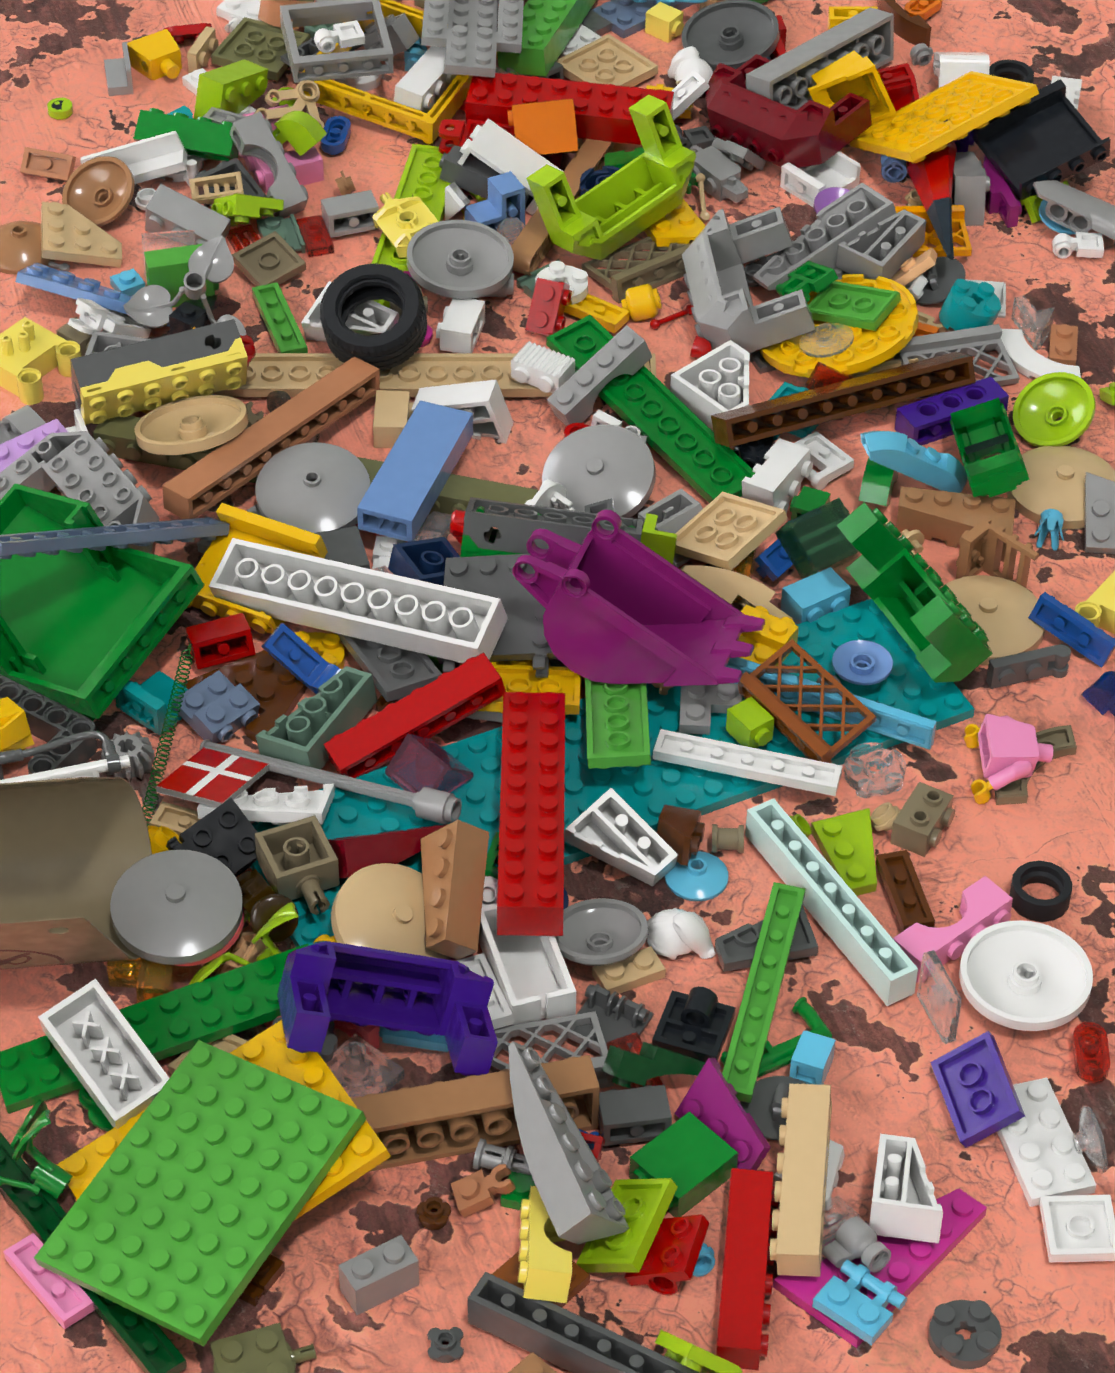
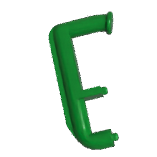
[720,997,832,1077]

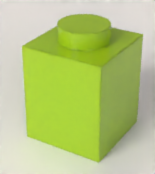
[726,696,775,748]

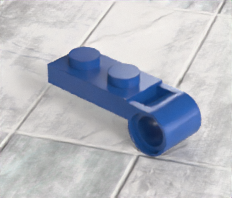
[261,623,342,694]

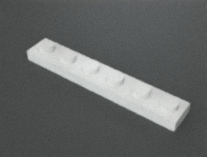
[653,729,843,796]

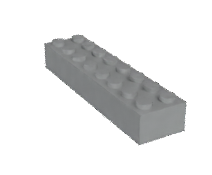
[745,7,894,110]

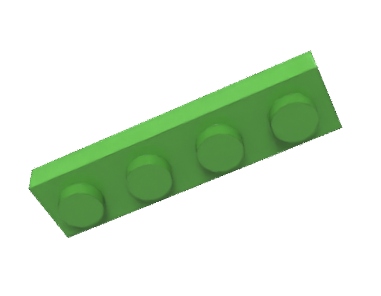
[252,282,308,353]

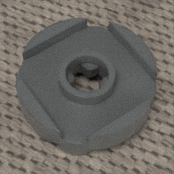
[928,1300,1002,1369]

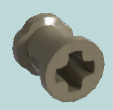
[712,824,744,854]

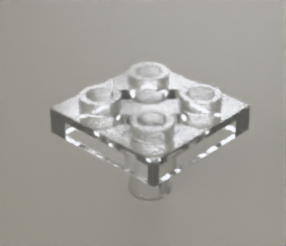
[325,1034,404,1099]

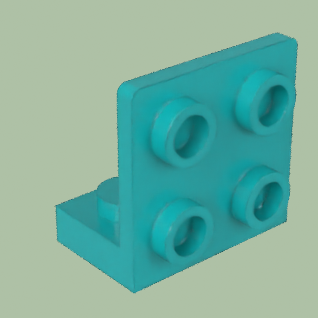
[115,671,189,736]

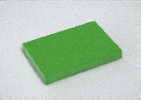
[808,281,901,331]

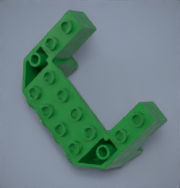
[837,502,993,683]

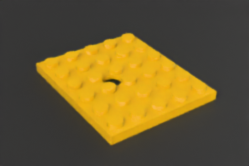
[850,71,1039,163]

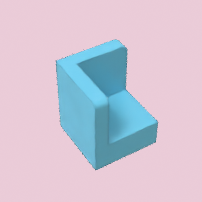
[789,1031,836,1085]

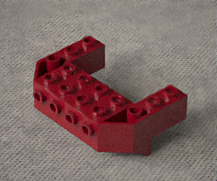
[706,54,872,168]

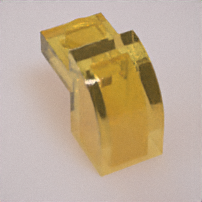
[107,957,174,1003]

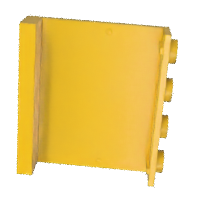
[187,503,328,634]

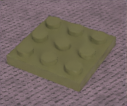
[211,17,310,81]

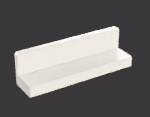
[80,131,187,184]

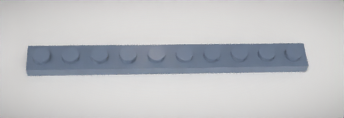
[0,517,230,559]

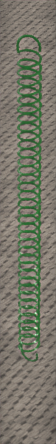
[142,643,194,826]

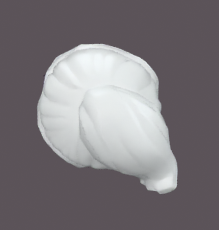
[667,46,713,85]
[647,908,716,960]

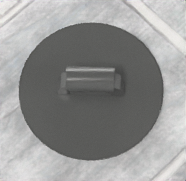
[916,257,966,305]
[740,1076,807,1141]

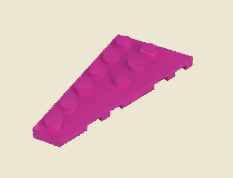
[773,1188,987,1348]

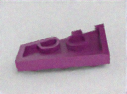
[674,1058,771,1170]

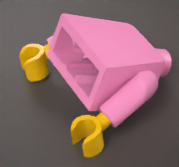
[964,714,1053,804]

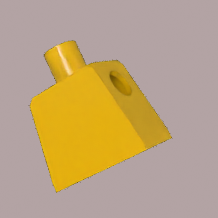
[127,29,182,80]

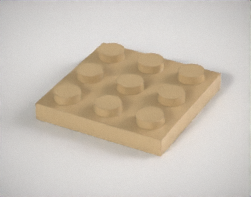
[556,34,658,87]
[675,492,788,570]

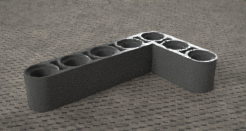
[0,674,98,774]

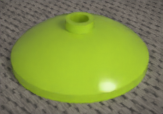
[1013,372,1096,447]

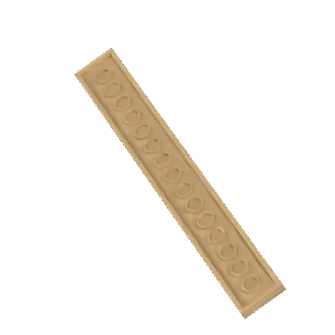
[216,353,656,398]

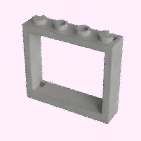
[280,0,393,83]

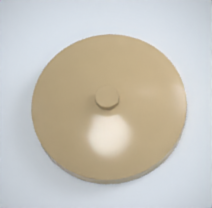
[134,395,249,455]
[1007,446,1115,529]
[943,575,1045,666]
[331,863,451,960]

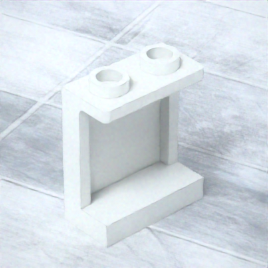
[780,151,861,208]

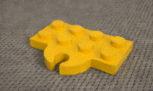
[460,660,581,715]

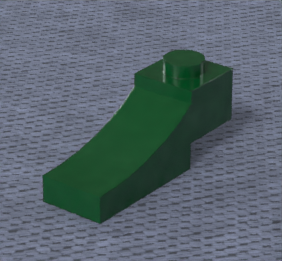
[602,1042,706,1088]

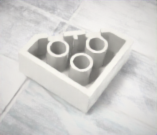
[670,340,750,431]

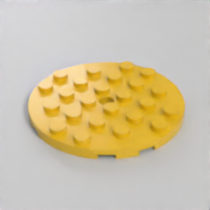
[759,274,919,378]

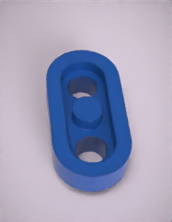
[320,116,351,155]

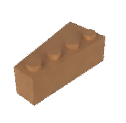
[421,820,489,960]

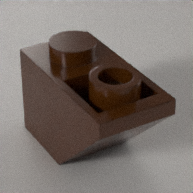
[657,804,705,866]

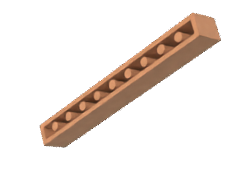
[162,356,380,519]

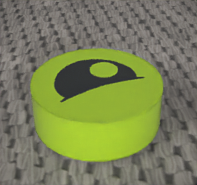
[47,98,73,120]

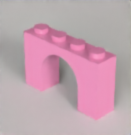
[239,104,324,194]

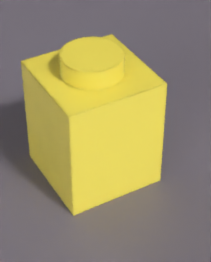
[645,2,684,43]

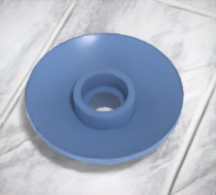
[832,640,893,685]

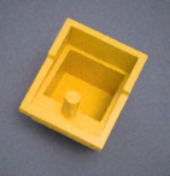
[807,50,897,124]

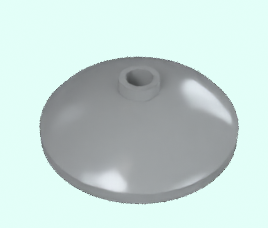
[555,898,648,966]

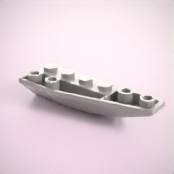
[508,1041,629,1244]

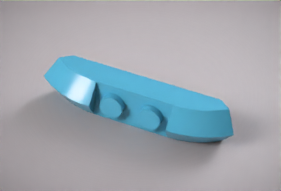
[860,431,967,493]

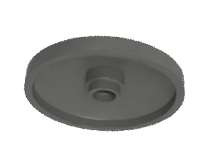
[681,0,780,72]

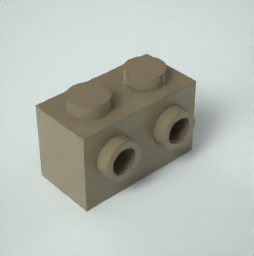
[890,782,955,857]

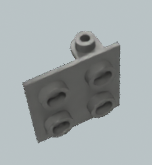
[573,984,654,1051]

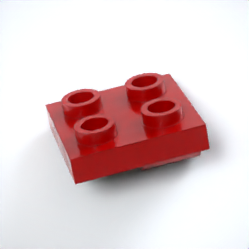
[624,1214,709,1295]

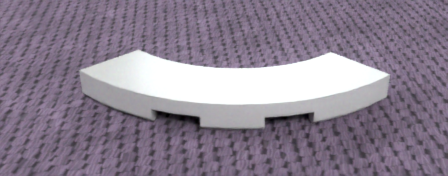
[1001,329,1081,378]

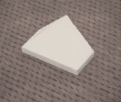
[445,182,471,220]

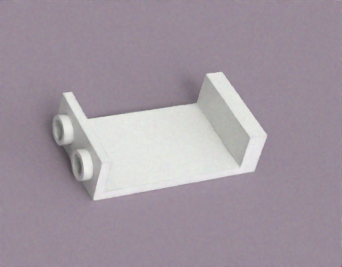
[458,118,563,216]

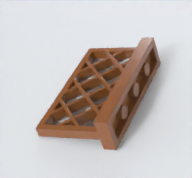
[738,639,877,764]

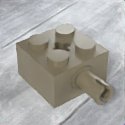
[255,815,339,914]

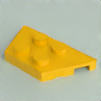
[644,199,705,247]

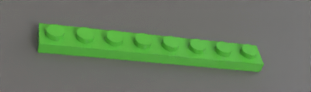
[722,882,805,1103]

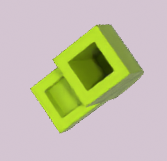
[272,111,327,156]

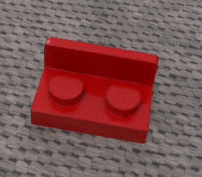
[525,278,572,336]

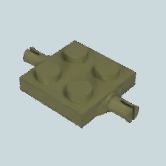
[210,1323,317,1373]

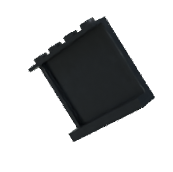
[973,79,1110,200]

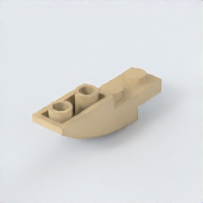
[681,565,793,620]

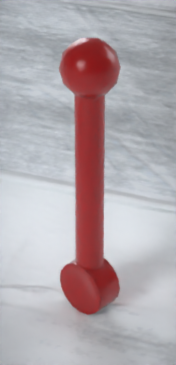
[650,304,694,330]

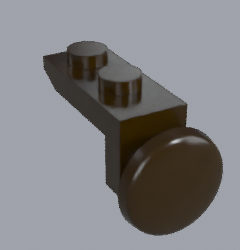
[236,869,299,942]

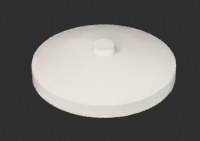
[959,920,1093,1031]

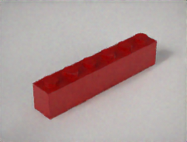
[323,652,506,778]
[716,1168,778,1370]

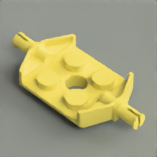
[372,192,439,258]

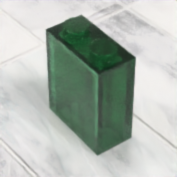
[775,498,861,579]

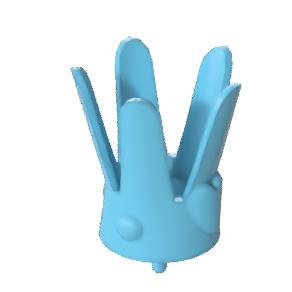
[1034,509,1064,551]

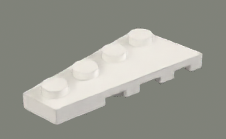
[197,784,335,825]

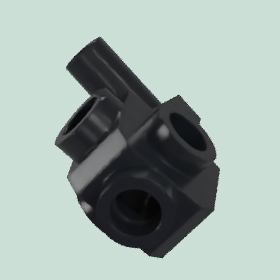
[734,436,774,469]

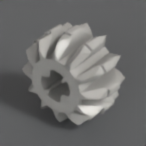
[101,730,155,783]

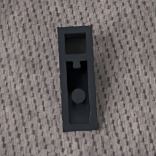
[169,294,241,335]

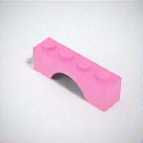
[893,876,1013,983]

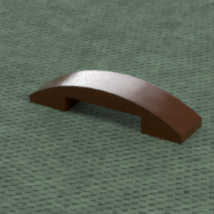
[877,0,932,48]

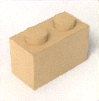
[373,390,414,448]

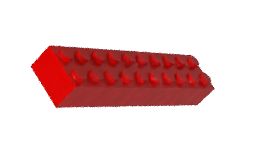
[497,692,565,936]

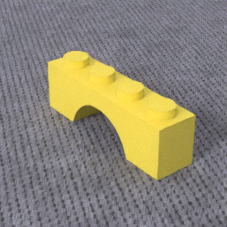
[518,1186,572,1303]

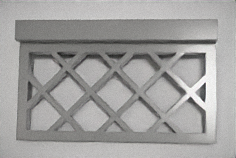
[893,324,1020,399]
[491,1011,614,1088]

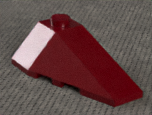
[328,824,448,878]

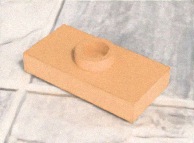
[891,247,937,287]

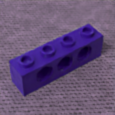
[895,377,1009,446]

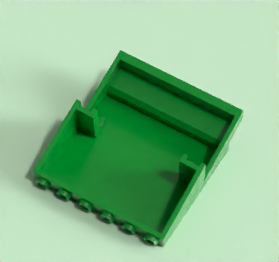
[0,483,204,721]

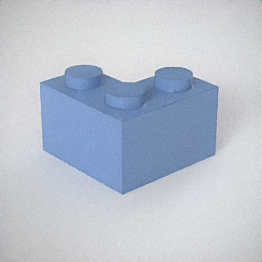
[465,171,525,236]

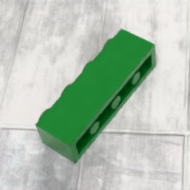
[133,108,239,161]

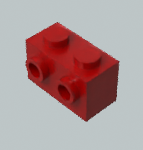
[185,613,256,670]

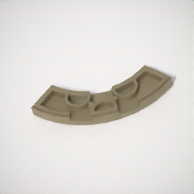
[995,725,1077,805]

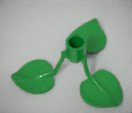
[0,1100,73,1199]

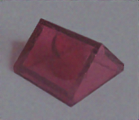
[385,733,473,793]

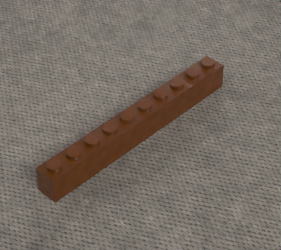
[711,352,976,447]

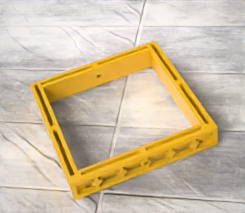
[302,0,498,144]

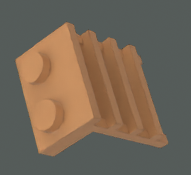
[956,517,1039,593]

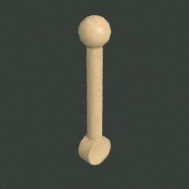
[695,173,710,223]

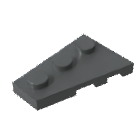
[715,905,818,972]

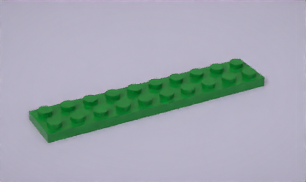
[546,315,755,503]
[0,943,308,1114]

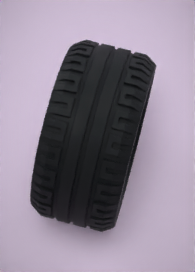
[320,263,427,371]

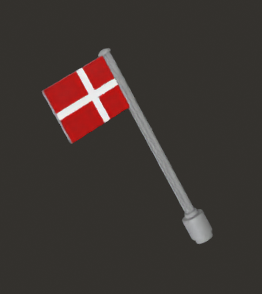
[156,739,462,824]

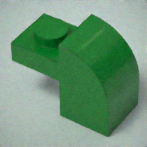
[858,458,899,506]

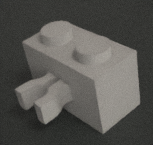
[362,13,420,56]

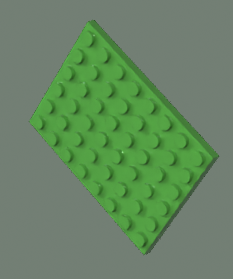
[34,1040,366,1347]

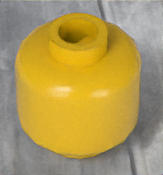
[621,284,662,322]

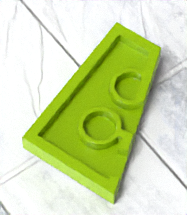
[811,808,877,896]

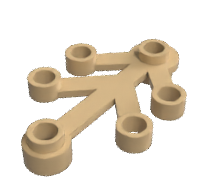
[254,80,324,146]

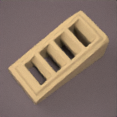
[189,171,244,204]

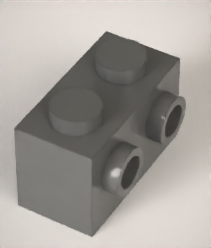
[598,1085,672,1146]

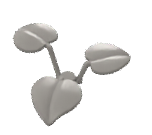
[124,236,247,336]

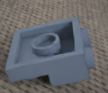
[171,670,260,743]

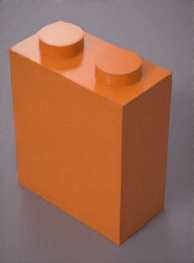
[507,98,579,155]

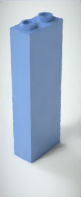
[357,400,473,542]

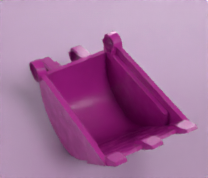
[512,510,765,686]

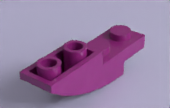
[983,155,1022,228]

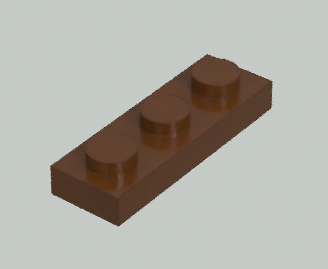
[876,850,935,932]

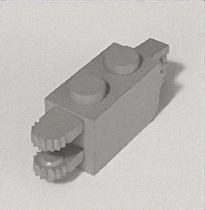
[689,145,748,203]

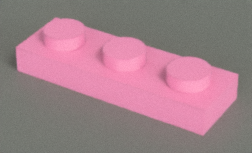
[4,1233,94,1329]

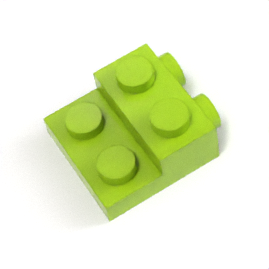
[211,194,284,227]

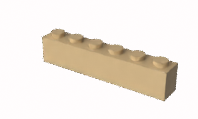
[770,1084,832,1277]

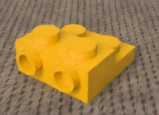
[738,605,799,666]

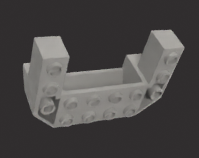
[682,206,816,353]
[0,431,160,554]

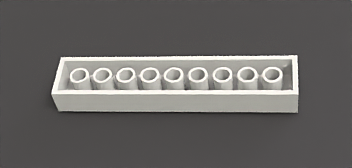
[209,538,508,663]

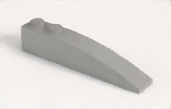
[753,182,896,291]

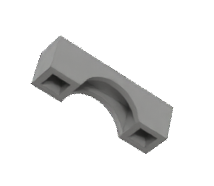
[229,112,308,218]
[547,325,652,426]

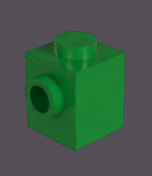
[790,486,831,528]

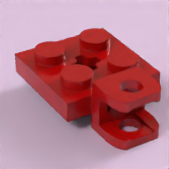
[438,119,515,154]

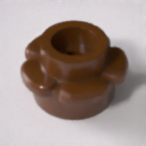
[417,1197,451,1230]

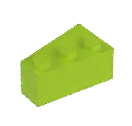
[193,59,268,120]

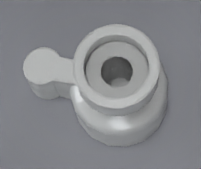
[822,1216,891,1272]

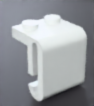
[933,52,990,88]

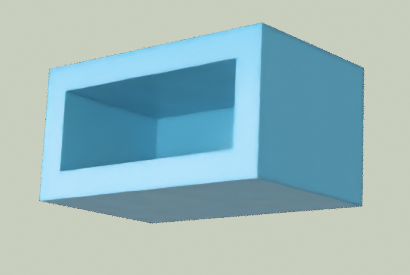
[781,567,851,624]

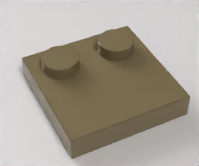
[232,231,306,286]

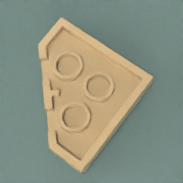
[41,202,122,268]

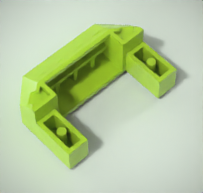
[526,95,696,260]

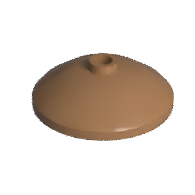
[62,156,135,227]
[0,221,55,275]

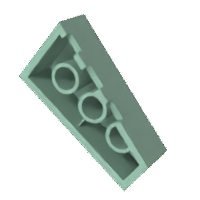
[256,666,377,769]

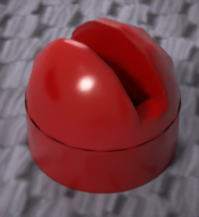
[690,336,712,359]

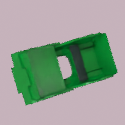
[950,398,1030,498]

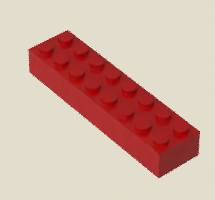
[465,73,674,145]

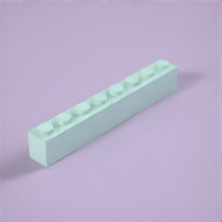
[745,798,918,1006]

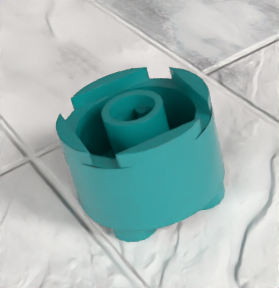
[939,279,1001,330]

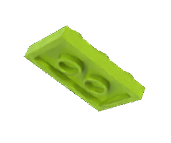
[576,1178,678,1273]

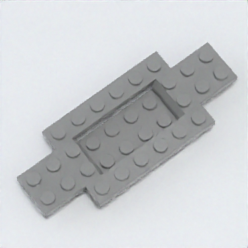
[421,0,524,78]

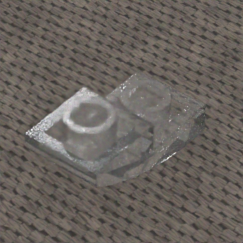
[414,511,452,541]

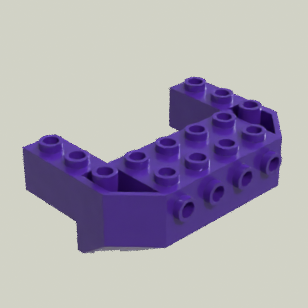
[277,941,498,1076]

